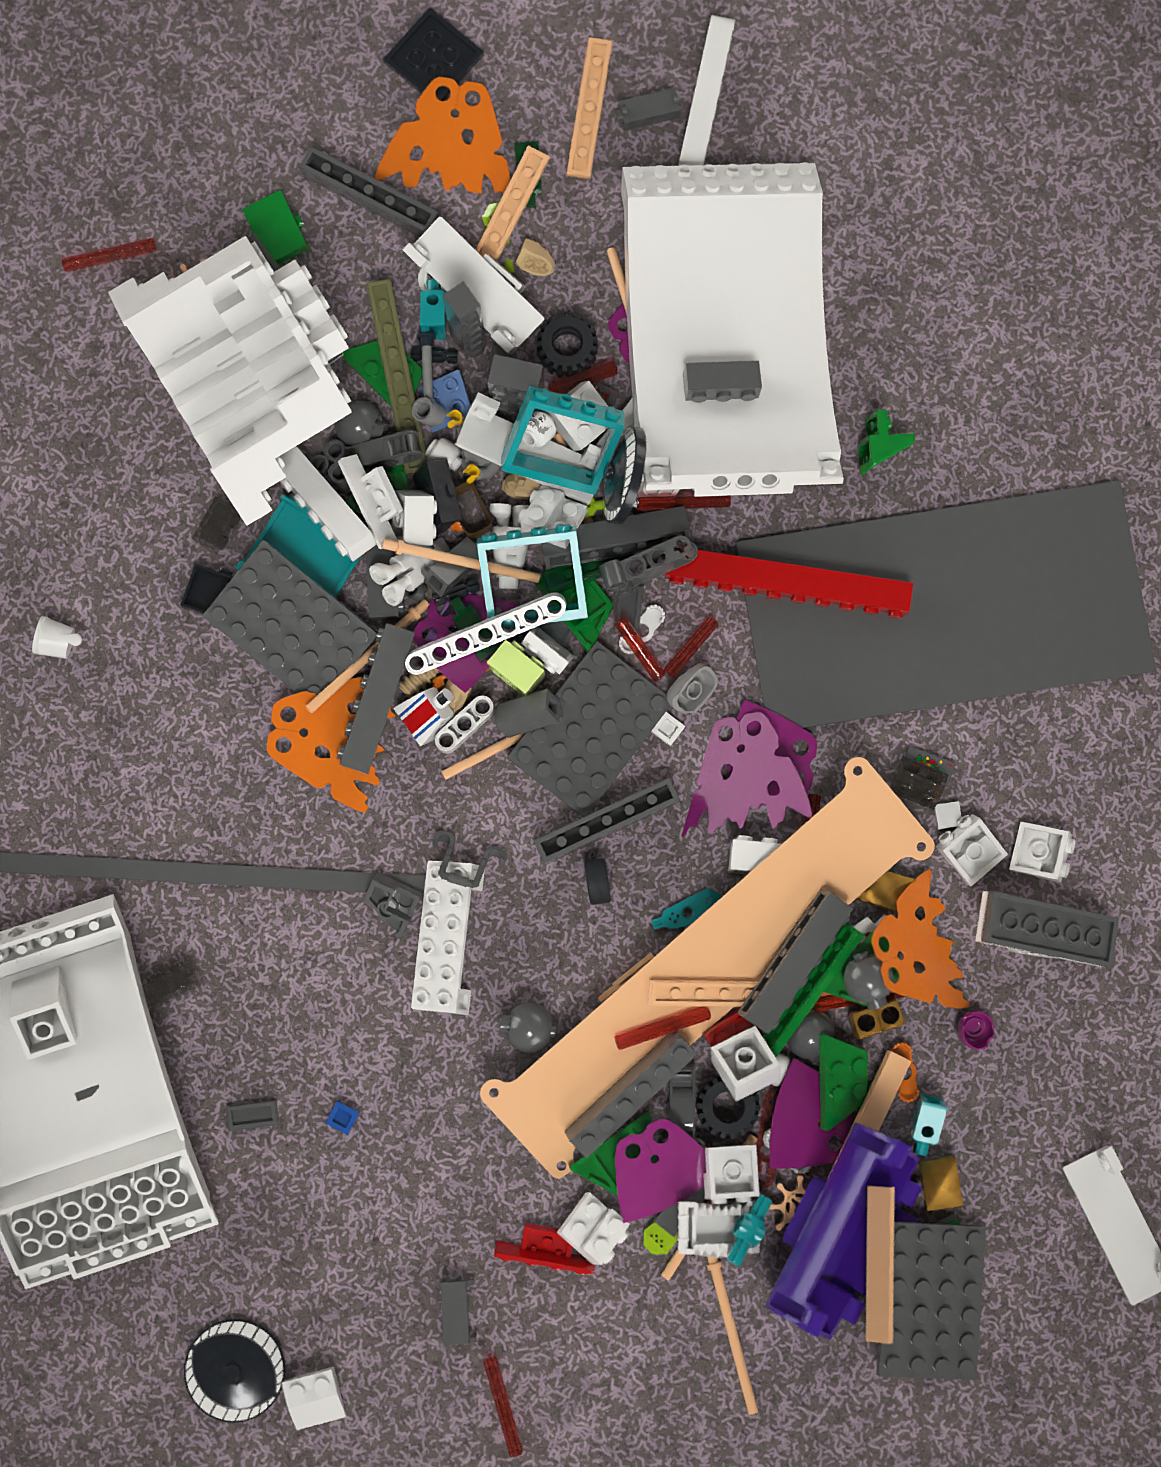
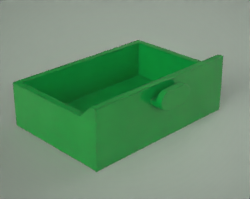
[242,190,311,264]

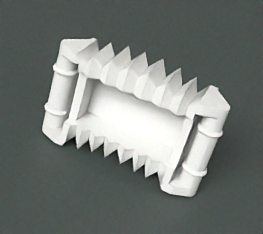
[677,1201,760,1258]

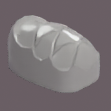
[666,663,718,714]

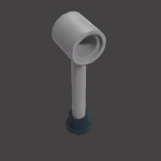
[412,332,445,427]

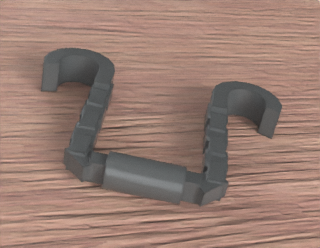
[432,831,507,889]

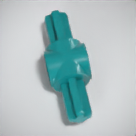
[727,1195,772,1266]

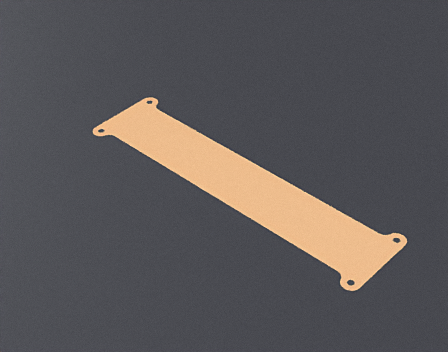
[480,757,934,1179]

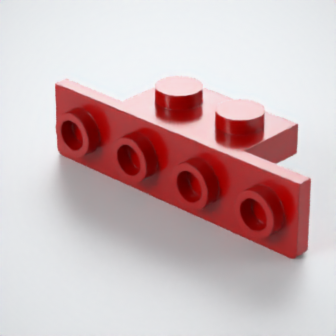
[494,1223,595,1275]

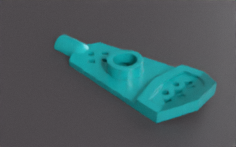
[651,888,722,930]

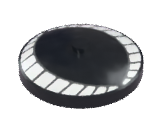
[603,425,646,525]
[184,1318,286,1423]

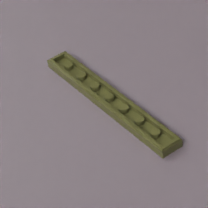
[366,278,427,475]

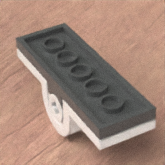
[976,891,1119,967]

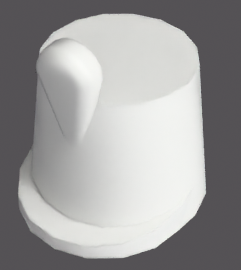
[32,616,82,659]

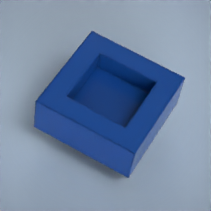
[325,1101,360,1135]

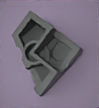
[364,872,423,940]

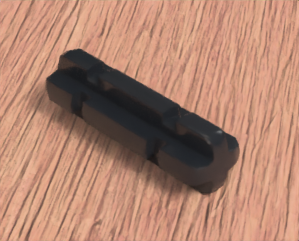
[410,347,458,364]
[432,578,480,607]

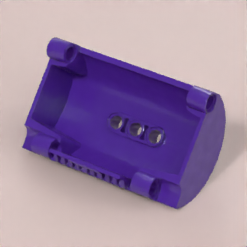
[764,1123,922,1340]

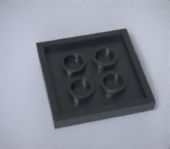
[383,7,484,101]

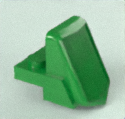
[857,410,915,475]

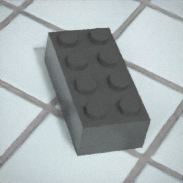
[488,354,545,414]

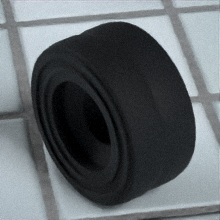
[584,858,611,905]

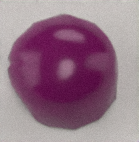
[957,1010,995,1050]

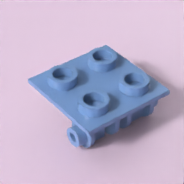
[418,369,471,433]

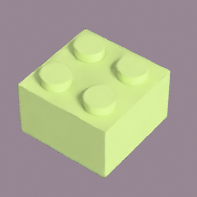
[487,640,545,696]

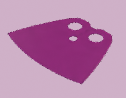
[413,595,517,693]
[727,700,817,807]
[769,1058,854,1169]
[615,1119,706,1223]

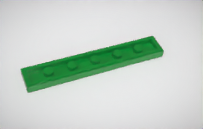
[762,923,864,1057]

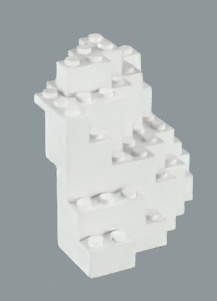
[108,236,352,525]

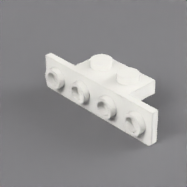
[338,454,404,549]

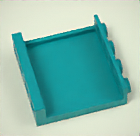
[236,494,362,598]

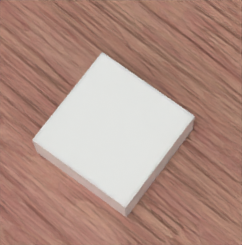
[652,712,685,746]
[934,801,962,830]

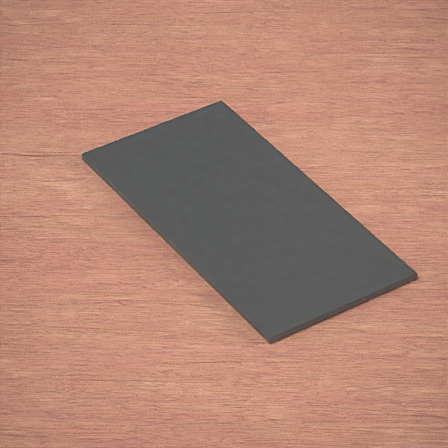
[736,481,1157,729]

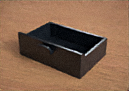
[413,459,462,534]
[180,563,234,615]

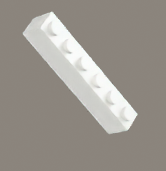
[280,446,376,562]

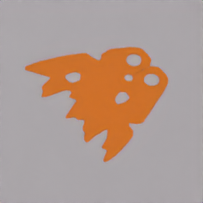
[375,77,510,194]
[267,677,395,813]
[872,869,971,1009]

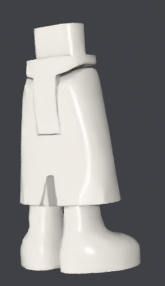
[490,503,529,590]
[369,537,450,606]

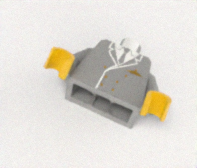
[446,409,502,484]

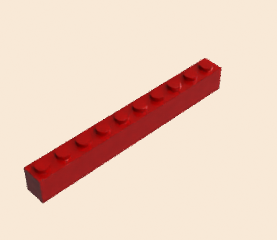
[664,550,914,618]

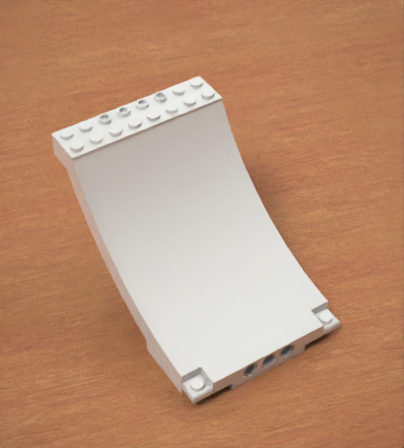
[621,162,844,497]
[0,894,219,1289]

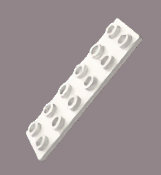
[403,217,545,354]
[455,392,602,505]
[411,860,485,1015]
[1062,1145,1161,1305]

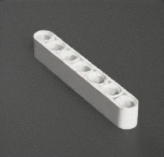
[678,15,735,166]
[405,592,566,675]

